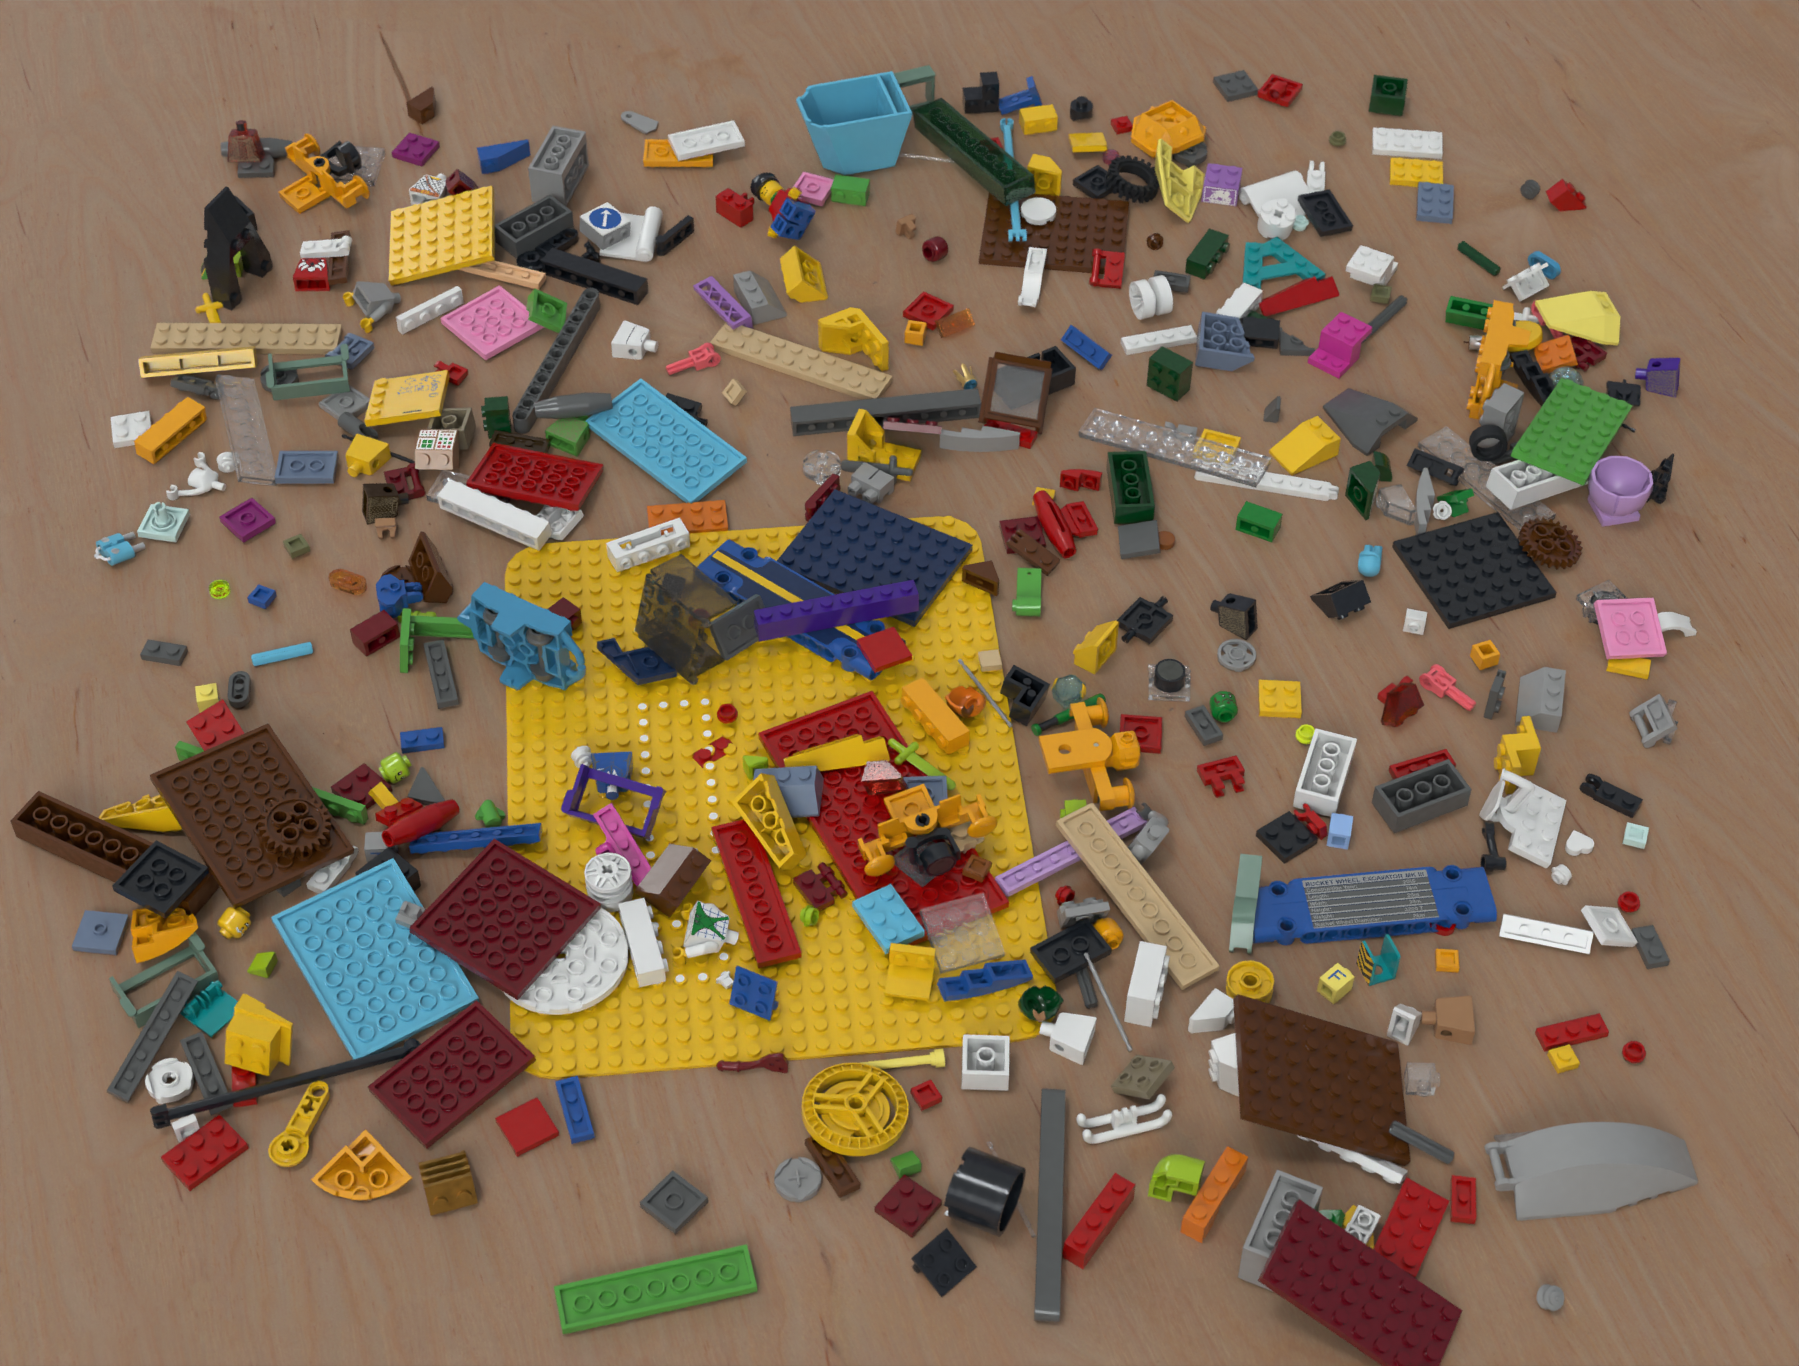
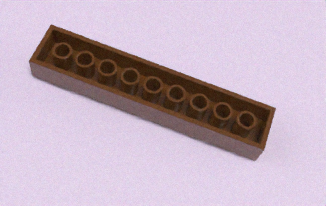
[11,791,219,916]

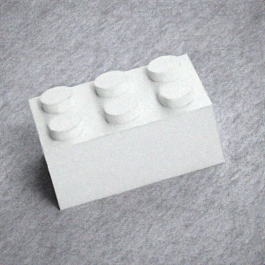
[1124,941,1170,1027]

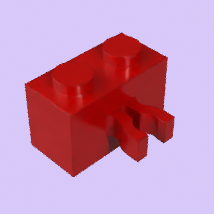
[715,188,755,228]

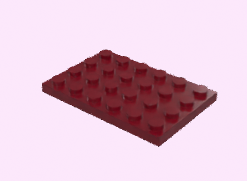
[368,1000,536,1149]

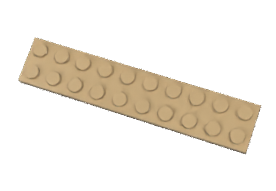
[150,323,342,355]
[710,323,893,400]
[1056,803,1219,990]

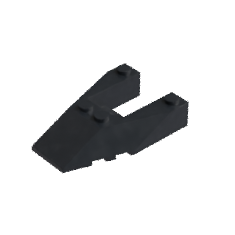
[204,186,273,310]

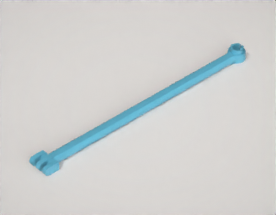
[1000,118,1027,242]

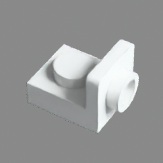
[1403,608,1427,635]

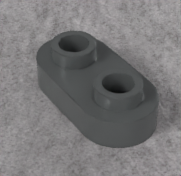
[227,671,251,708]

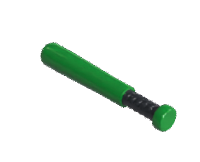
[1031,693,1106,736]

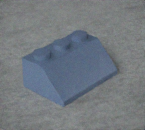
[753,766,824,818]

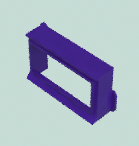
[561,764,667,840]

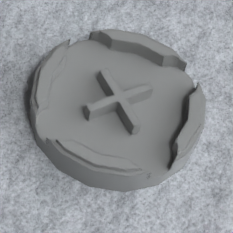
[774,1157,822,1202]

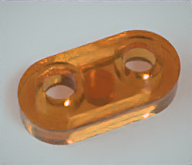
[328,569,367,595]

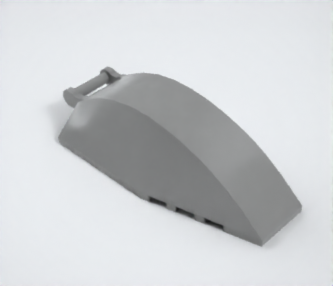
[1484,1122,1698,1221]

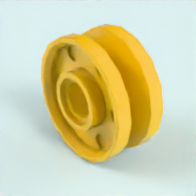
[1225,960,1274,1003]

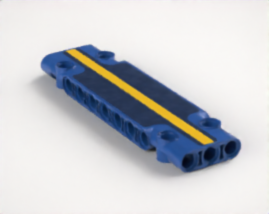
[694,539,906,680]

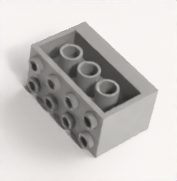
[528,126,589,206]
[1238,1170,1323,1291]

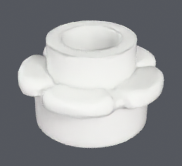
[1433,501,1452,520]
[1551,864,1572,885]

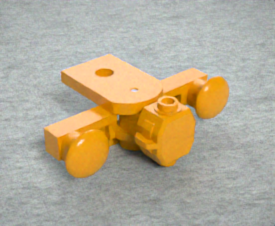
[1039,697,1140,811]

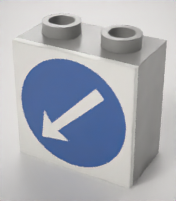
[580,202,631,250]

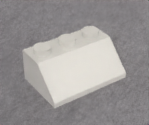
[1208,1033,1239,1097]

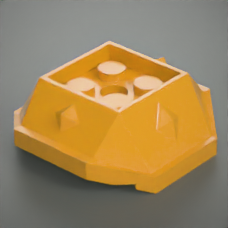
[1131,100,1206,158]

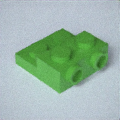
[526,289,567,333]

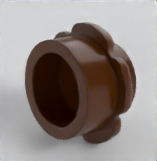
[1146,233,1163,250]

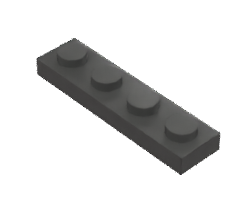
[423,639,459,709]
[180,1032,233,1115]

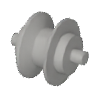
[1537,1284,1564,1311]

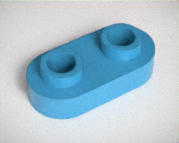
[1528,251,1561,279]

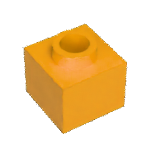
[905,320,927,346]
[1470,640,1500,670]

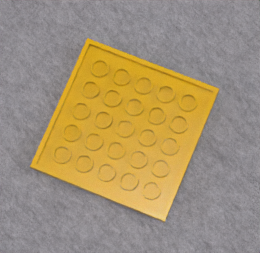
[389,185,495,286]

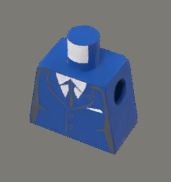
[591,751,633,800]

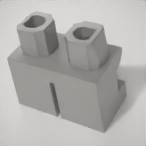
[848,462,894,504]

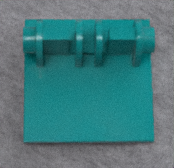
[180,980,238,1037]

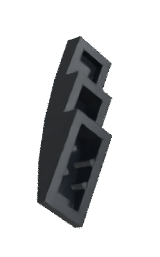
[1509,350,1555,406]

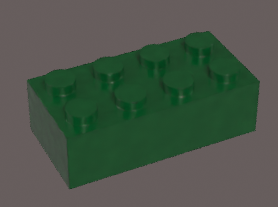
[1106,451,1155,524]

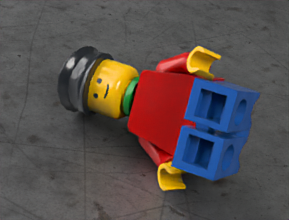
[750,172,816,240]

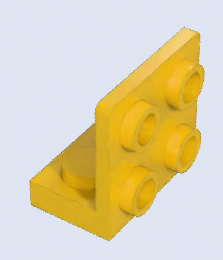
[884,943,936,1001]

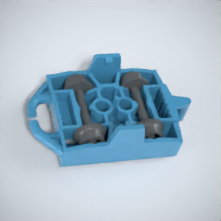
[457,582,586,691]

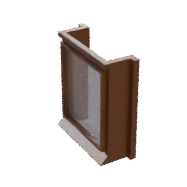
[978,351,1052,434]

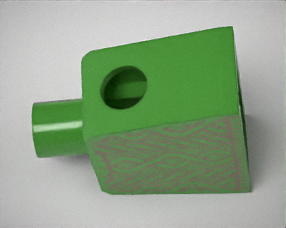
[545,416,590,457]

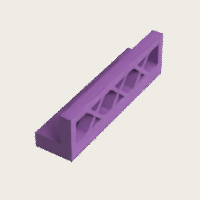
[693,276,753,330]

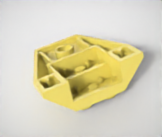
[1155,139,1205,223]

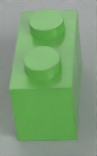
[831,175,870,206]

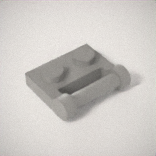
[1629,694,1678,748]

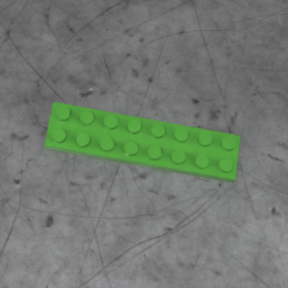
[554,1244,758,1334]

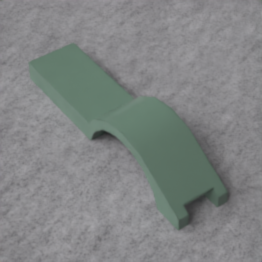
[1229,854,1263,954]

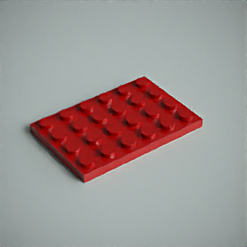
[466,443,603,511]

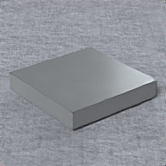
[319,385,370,420]

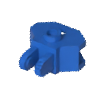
[376,574,424,618]

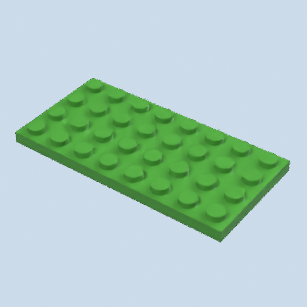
[1511,378,1633,486]

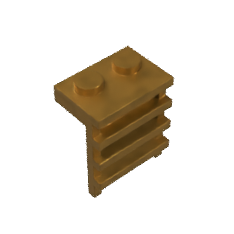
[418,1150,478,1216]

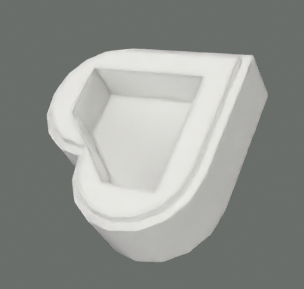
[1565,830,1594,856]

